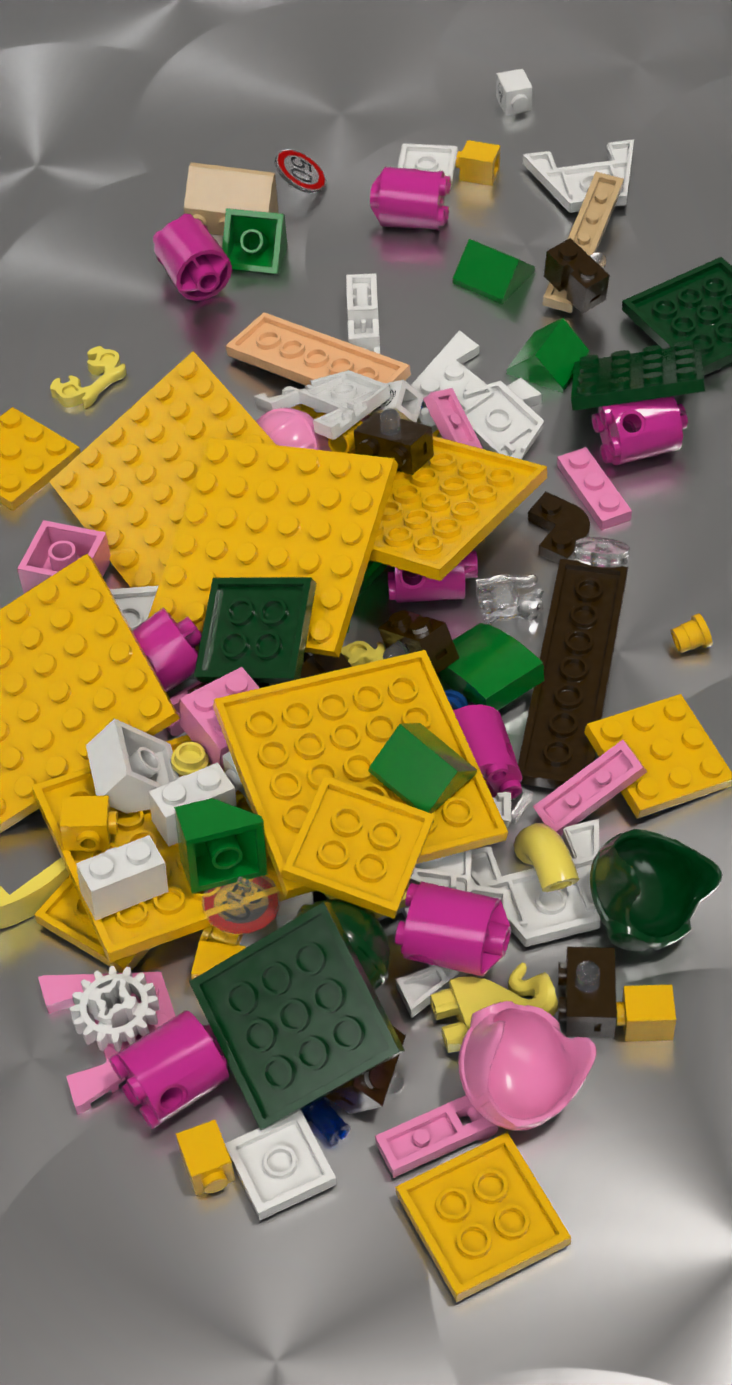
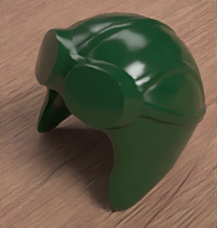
[590,829,722,951]
[293,898,390,992]

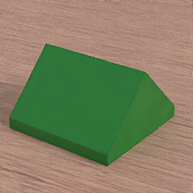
[222,208,288,274]
[452,239,535,304]
[506,318,590,393]
[369,723,477,814]

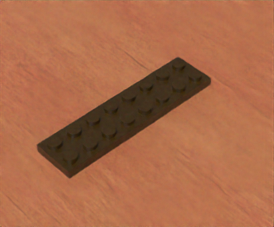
[518,558,628,789]

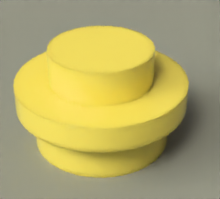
[171,742,209,776]

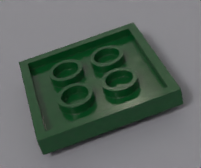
[194,577,317,684]

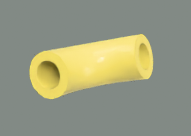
[514,823,579,892]

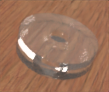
[574,537,630,567]

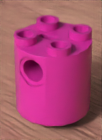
[370,167,451,231]
[153,214,232,301]
[592,396,688,465]
[387,551,478,603]
[132,607,202,693]
[453,704,523,799]
[395,882,511,977]
[109,1010,229,1129]

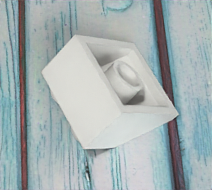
[86,718,179,814]

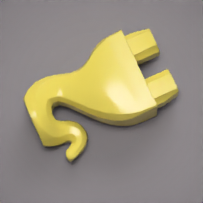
[430,962,558,1053]

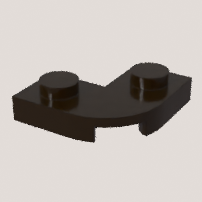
[528,491,590,564]

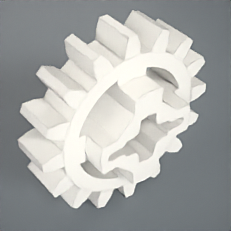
[70,966,160,1052]

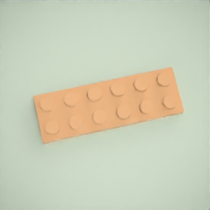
[225,312,411,385]

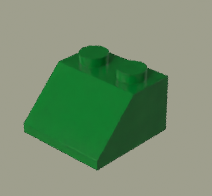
[174,798,268,894]

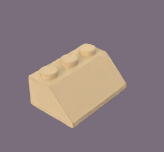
[184,162,279,236]

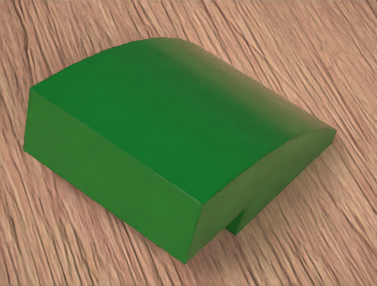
[438,623,545,711]

